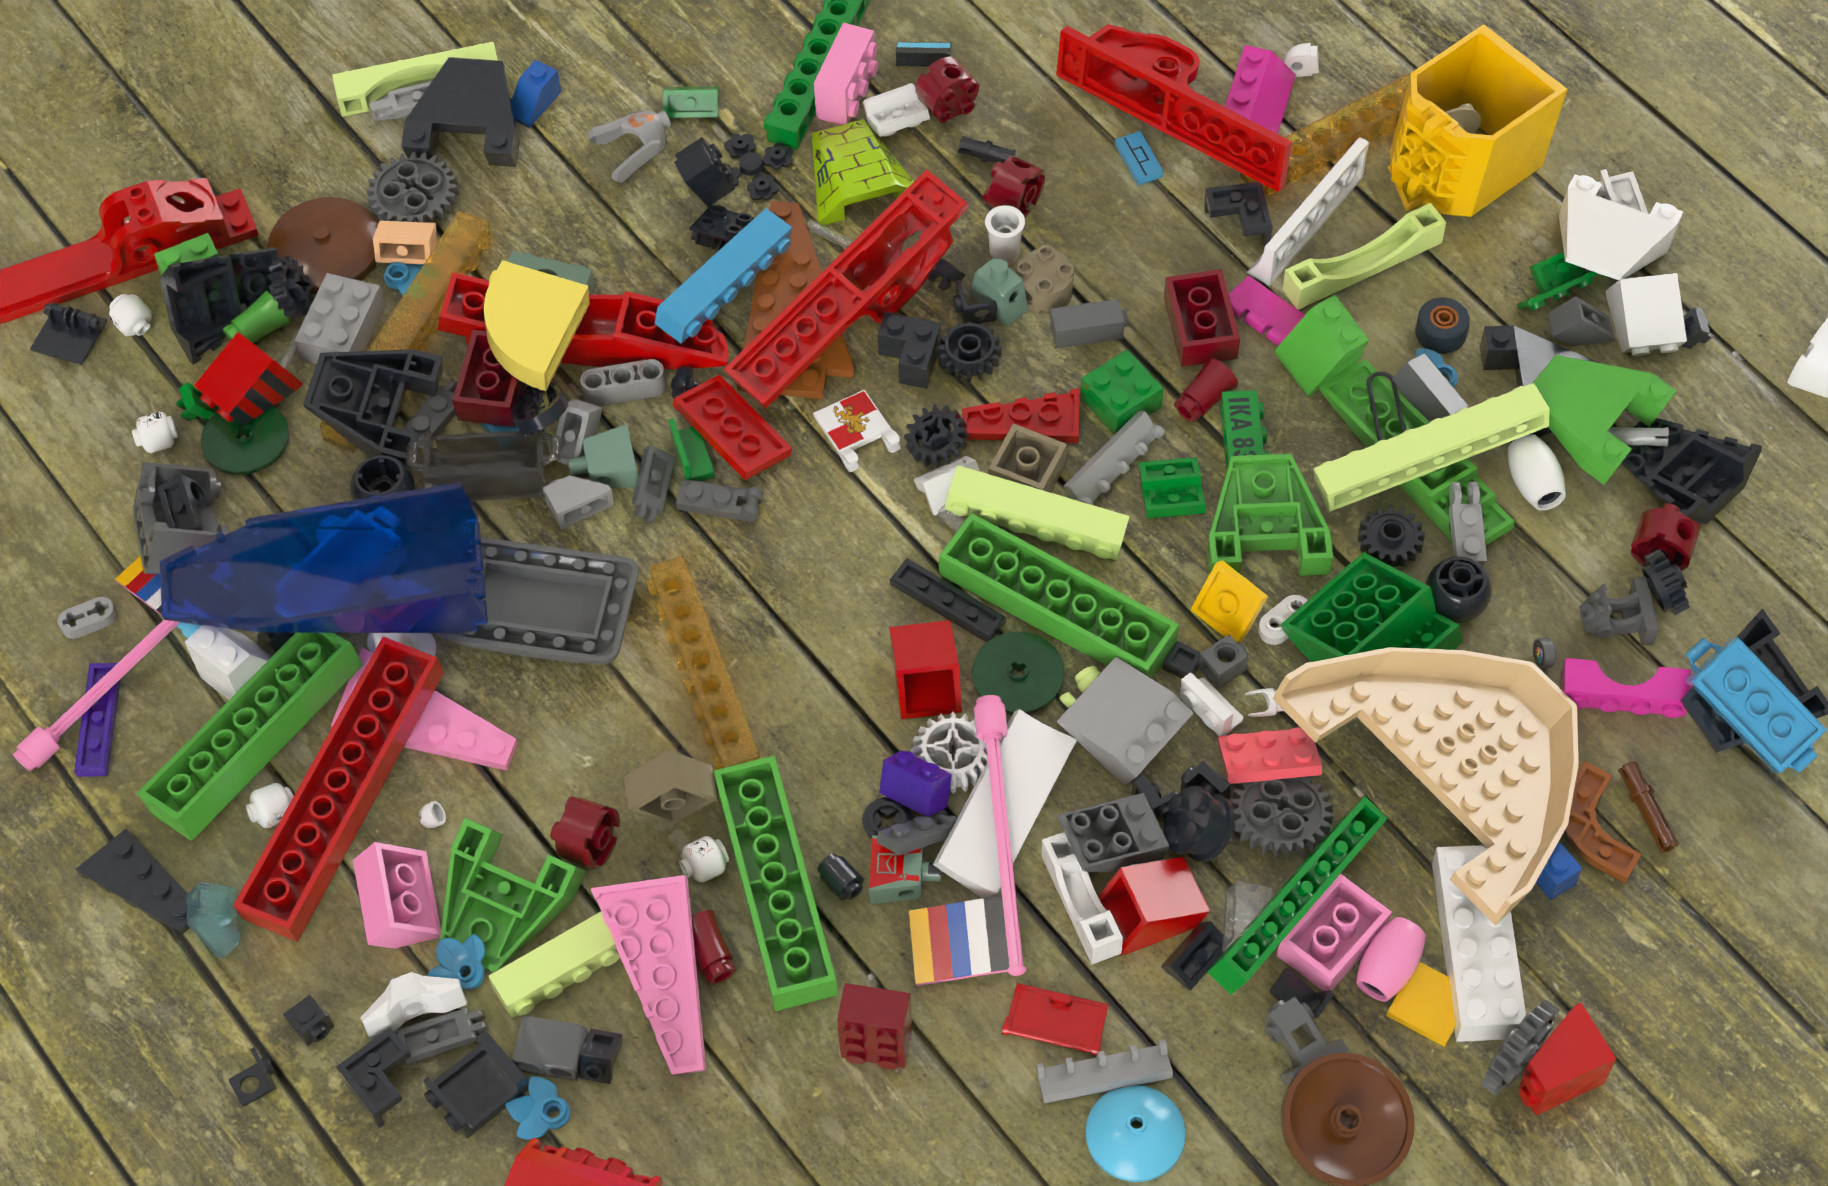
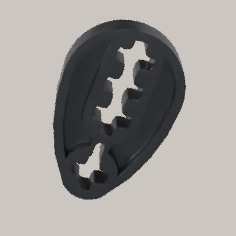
[512,382,568,434]

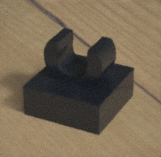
[928,257,965,291]
[1682,307,1714,349]

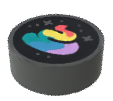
[1533,637,1556,669]

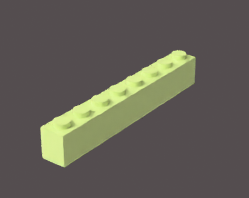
[1313,383,1550,512]

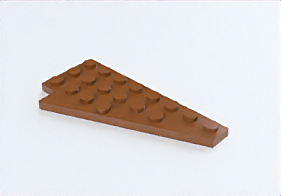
[736,201,854,399]

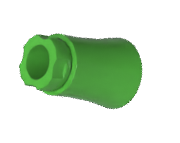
[223,291,290,344]

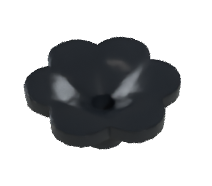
[671,366,699,399]

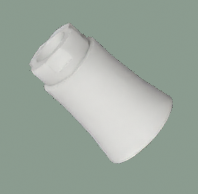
[985,206,1025,265]

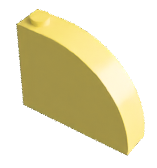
[484,260,590,391]

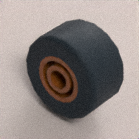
[1415,297,1470,354]

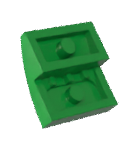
[1138,457,1206,519]

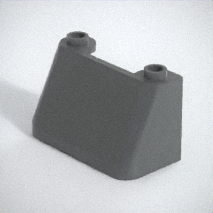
[133,462,233,574]

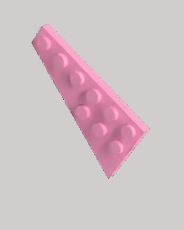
[331,647,517,771]
[590,875,706,1075]

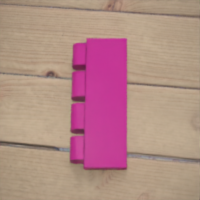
[1229,276,1305,346]

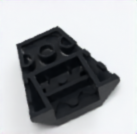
[160,247,279,365]
[1621,418,1762,524]
[1680,608,1828,753]

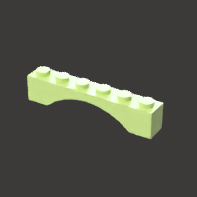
[332,42,498,117]
[1282,203,1446,310]

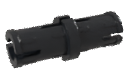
[958,136,1016,163]

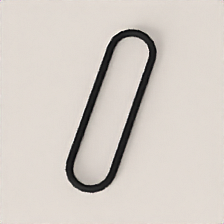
[1367,372,1406,441]

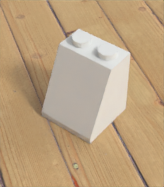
[1605,273,1687,356]
[185,621,272,700]

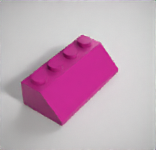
[1225,45,1296,134]

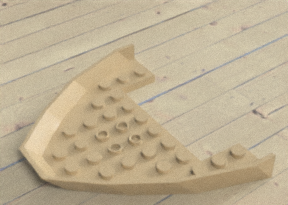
[1272,647,1579,926]

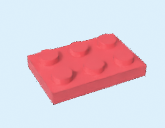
[1218,728,1322,784]

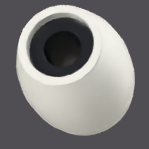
[1508,434,1566,510]

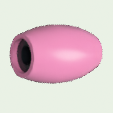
[1356,917,1426,1002]

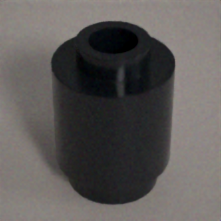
[817,853,864,900]

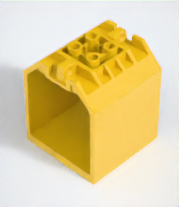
[1390,24,1568,217]

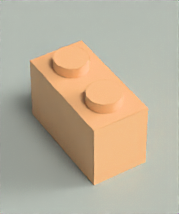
[373,221,438,265]

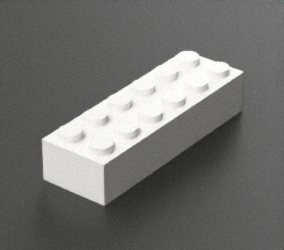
[1432,845,1526,1042]

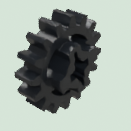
[268,256,314,319]
[904,404,969,468]

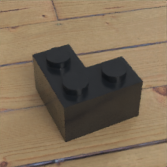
[674,137,735,207]
[878,312,941,389]

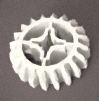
[911,712,988,795]

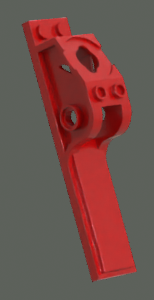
[1056,24,1292,192]
[724,169,969,409]
[0,178,259,324]

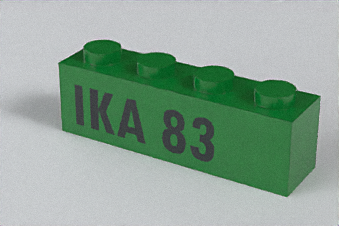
[1220,390,1269,471]

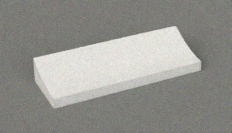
[1246,137,1369,286]
[933,709,1077,899]

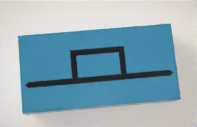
[1115,131,1164,186]

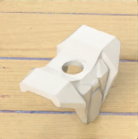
[360,972,467,1041]

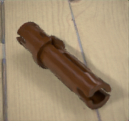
[1618,761,1679,853]

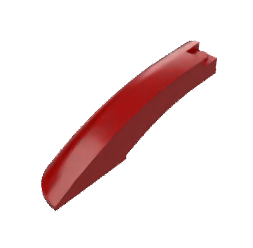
[438,272,729,369]

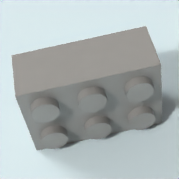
[294,273,386,364]

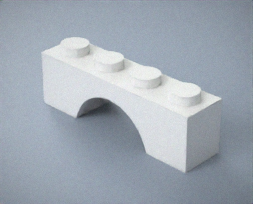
[1041,832,1123,965]

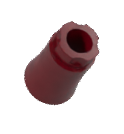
[1174,358,1238,422]
[691,910,737,985]

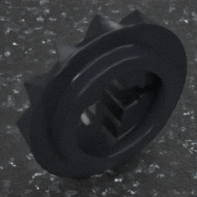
[862,797,913,839]

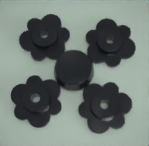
[724,133,793,200]

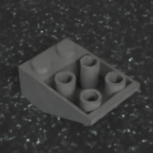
[1057,793,1169,872]

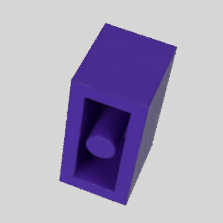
[879,750,952,817]

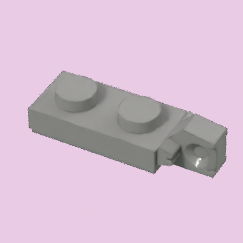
[370,80,433,121]

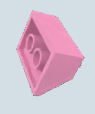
[353,842,441,949]

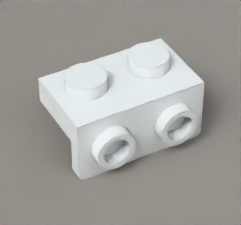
[863,83,930,137]
[1598,169,1648,213]
[1180,672,1243,736]

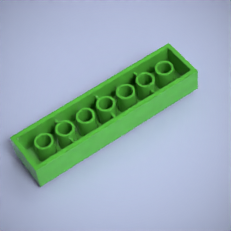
[939,513,1179,679]
[137,619,363,841]
[713,755,838,1011]

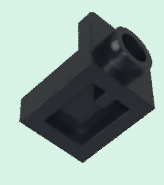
[1180,761,1231,799]
[1131,774,1178,820]
[283,995,334,1047]
[579,1028,622,1084]

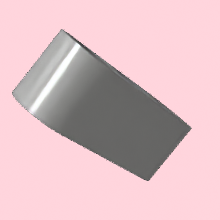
[580,359,666,406]

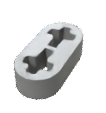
[57,597,117,639]

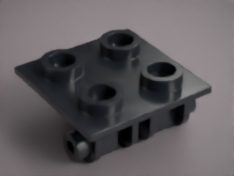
[689,205,754,250]
[30,302,107,365]

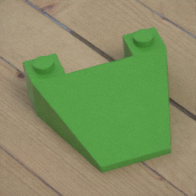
[1533,355,1677,485]
[1207,453,1333,576]
[440,818,586,972]

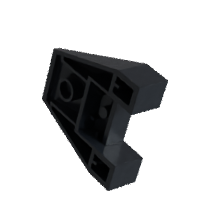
[401,57,520,167]
[1480,325,1599,442]
[303,349,443,472]

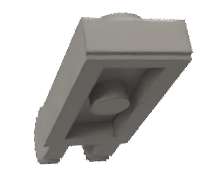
[1449,482,1487,564]

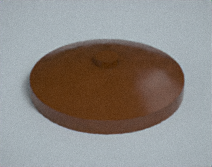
[268,197,378,294]
[1281,1052,1415,1186]

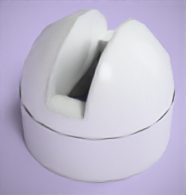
[418,801,446,828]

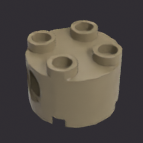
[1017,245,1074,314]

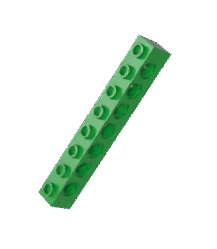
[763,0,871,150]
[1207,796,1388,995]

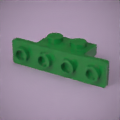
[1517,251,1606,311]

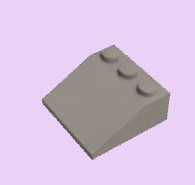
[1057,657,1194,786]

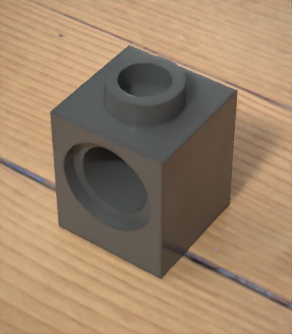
[1198,635,1248,690]

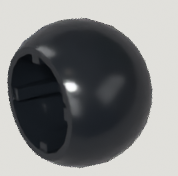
[350,455,415,520]
[1426,556,1492,623]

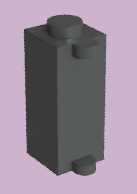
[1049,299,1128,349]
[1392,353,1469,422]

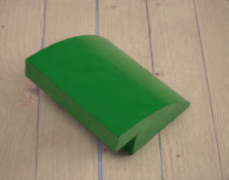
[1280,552,1463,662]

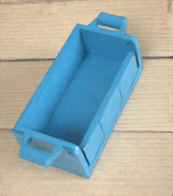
[1685,637,1827,773]

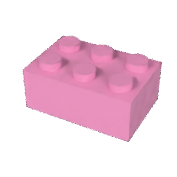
[814,23,879,125]
[1277,873,1392,991]

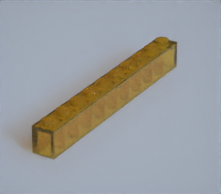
[320,210,493,453]

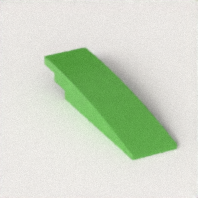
[1319,359,1515,546]

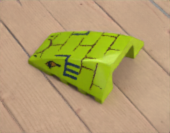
[812,119,914,227]

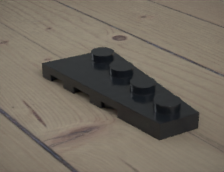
[76,829,206,935]

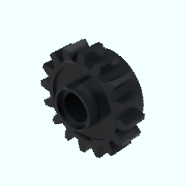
[938,322,1001,382]
[1357,505,1425,568]
[1641,549,1690,615]

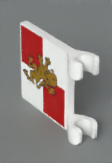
[813,390,901,472]

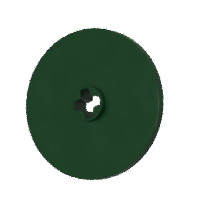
[201,406,289,475]
[972,632,1064,715]

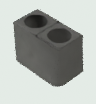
[512,1016,588,1081]

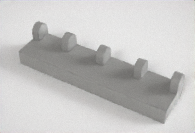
[1063,411,1165,505]
[1036,1039,1173,1103]

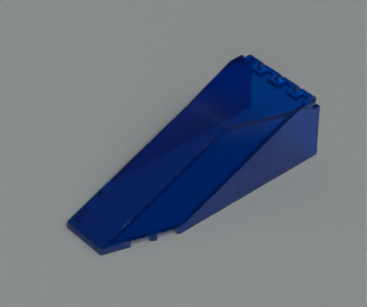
[160,482,488,633]

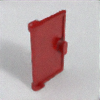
[1002,983,1109,1056]

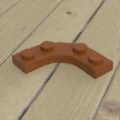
[1564,761,1642,884]

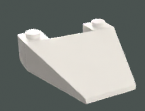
[1559,174,1683,280]

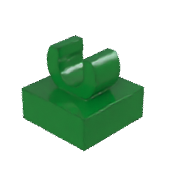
[176,382,215,421]

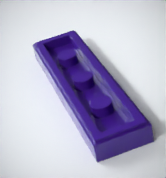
[74,663,121,777]

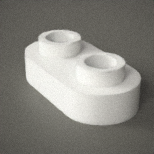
[1258,595,1308,645]

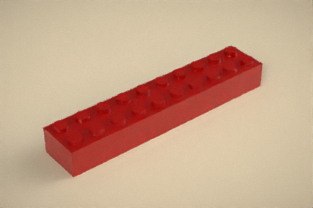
[233,636,444,942]

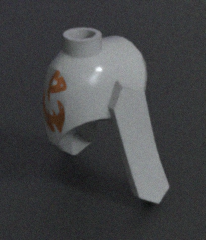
[588,110,671,183]

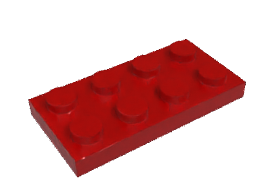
[673,374,792,480]

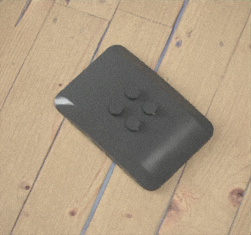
[440,537,639,664]

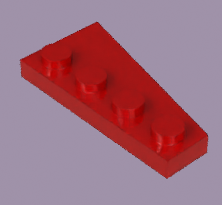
[962,388,1080,443]

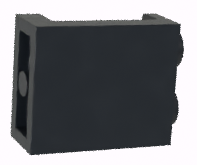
[423,1031,529,1138]

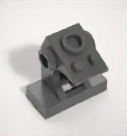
[1579,577,1659,646]
[1264,997,1349,1086]

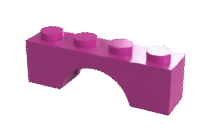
[1560,658,1691,718]

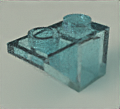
[187,882,240,958]

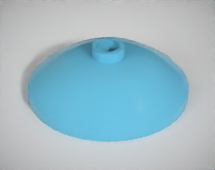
[1086,1085,1186,1182]

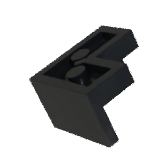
[1204,182,1272,246]
[336,1027,411,1128]

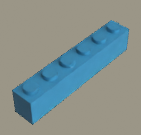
[654,208,792,343]

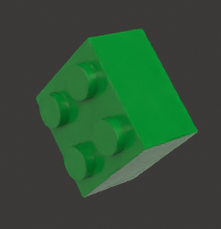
[1080,349,1163,435]

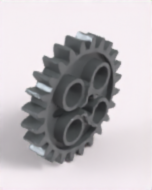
[366,152,459,223]
[1231,776,1333,859]
[1481,1000,1560,1096]

